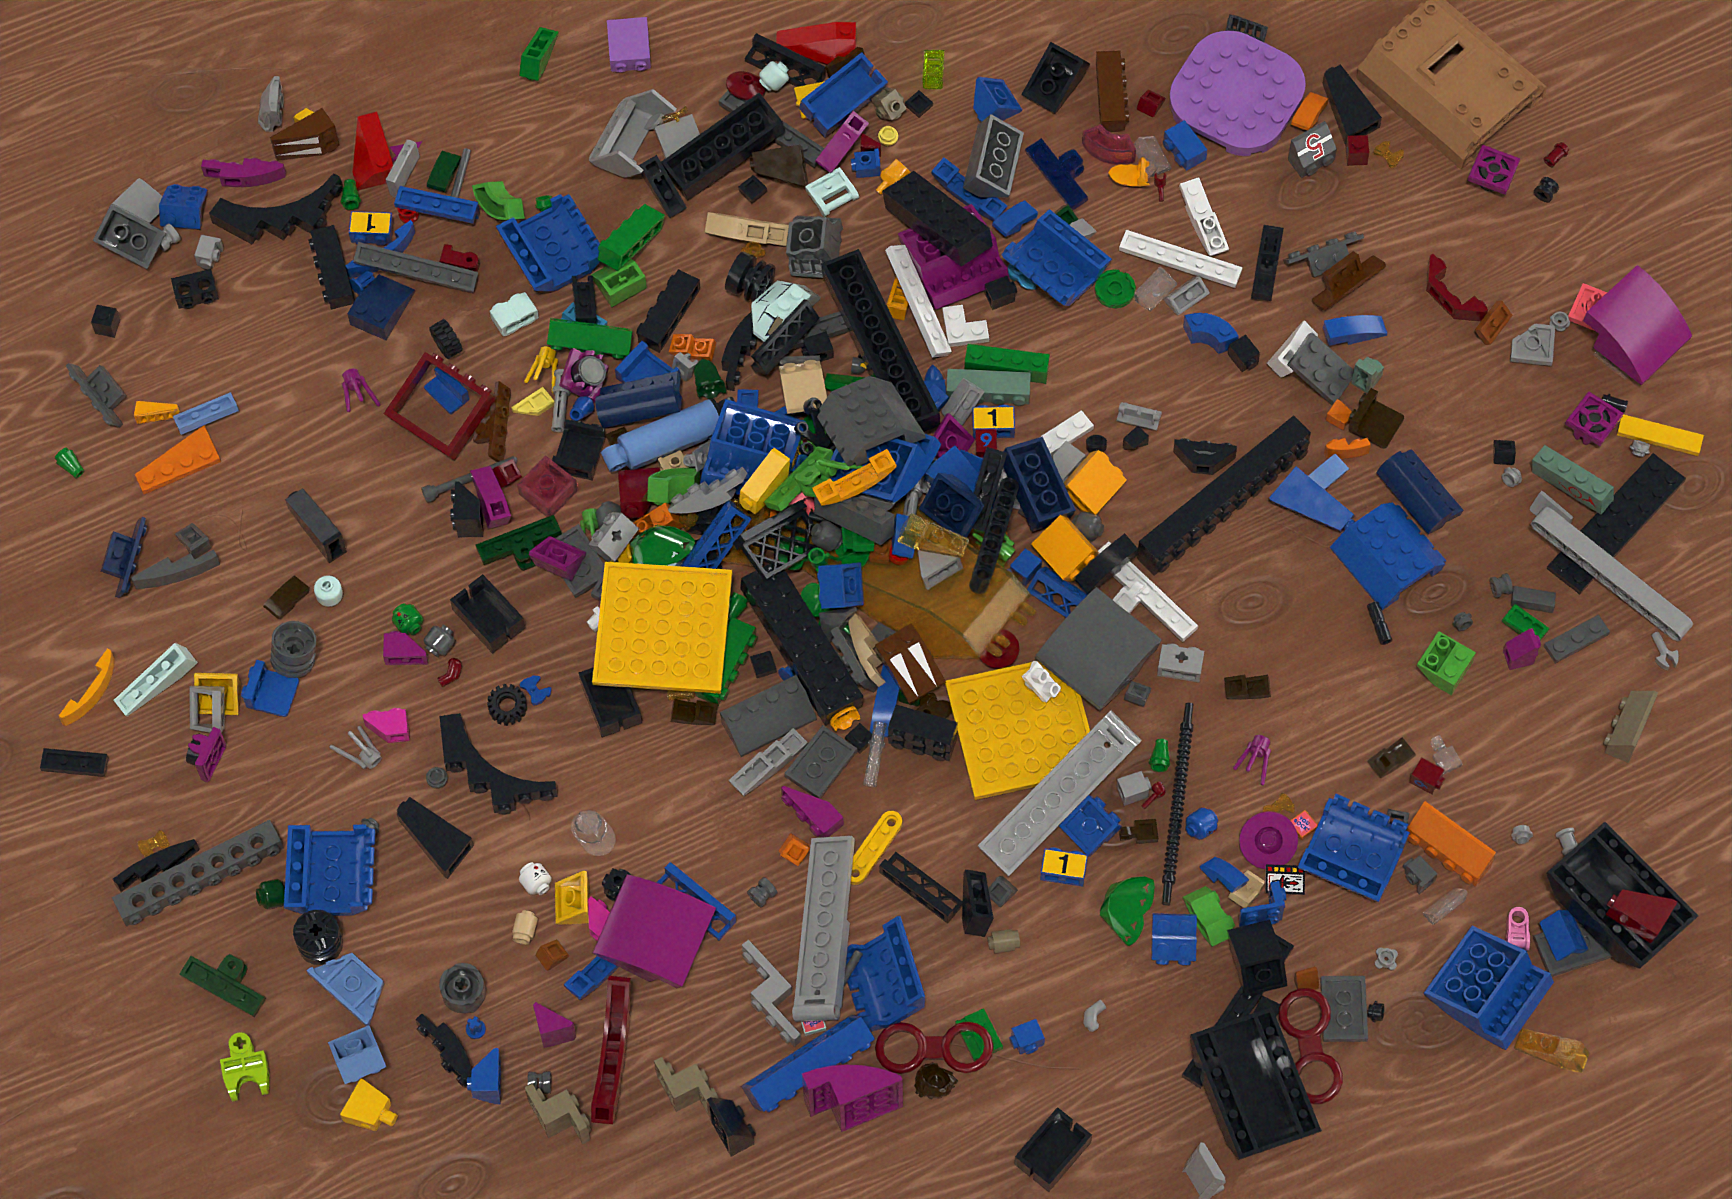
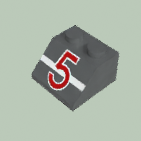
[1288,121,1337,178]

